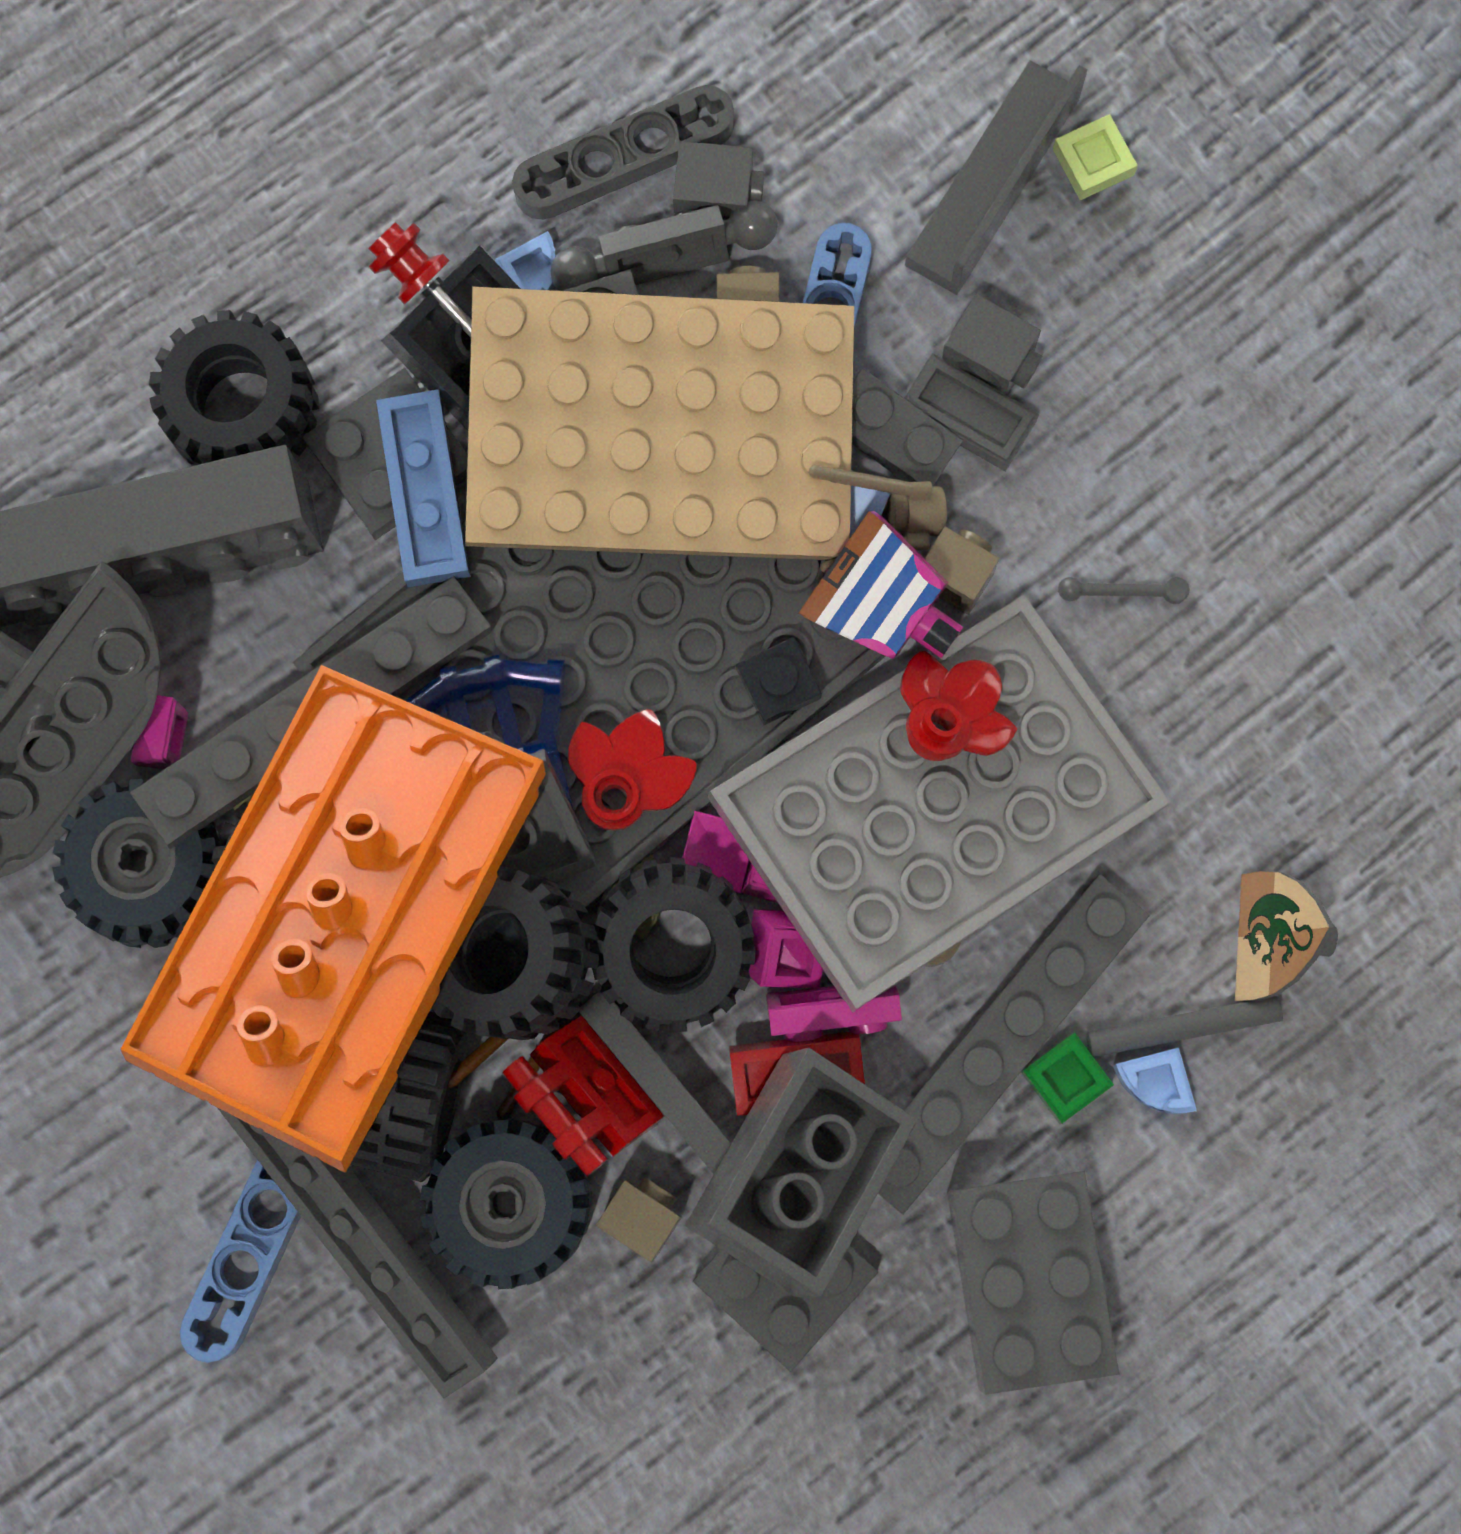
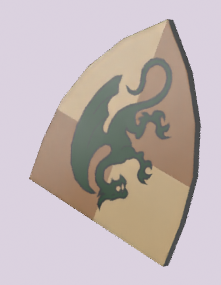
[1235,871,1338,1002]

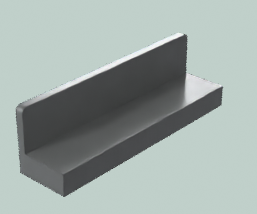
[905,60,1088,295]

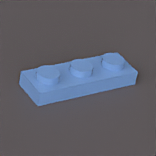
[376,389,471,587]

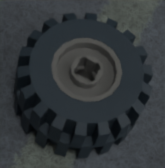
[52,779,225,948]
[420,1120,593,1290]

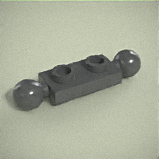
[550,200,778,291]

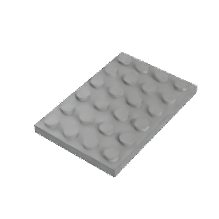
[708,595,1170,1013]

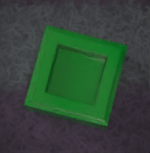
[1021,1033,1114,1124]

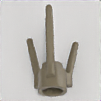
[809,465,947,574]

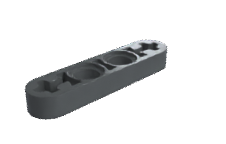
[512,85,734,220]
[579,990,731,1174]

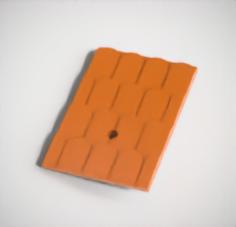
[120,665,546,1173]

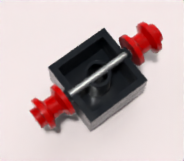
[368,222,521,431]

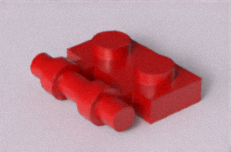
[502,1015,664,1177]

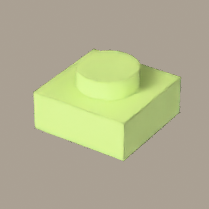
[1053,114,1138,200]

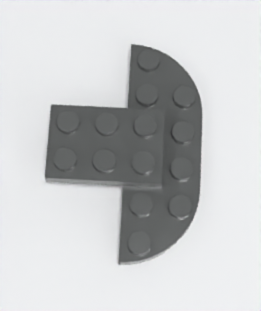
[0,561,161,878]

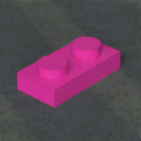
[766,985,902,1042]

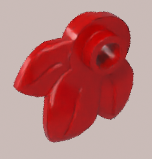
[900,651,1017,761]
[568,709,697,831]

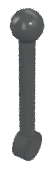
[1058,577,1190,604]

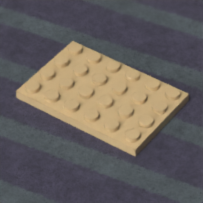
[465,287,854,560]

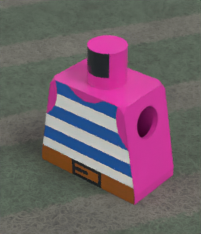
[799,511,964,659]

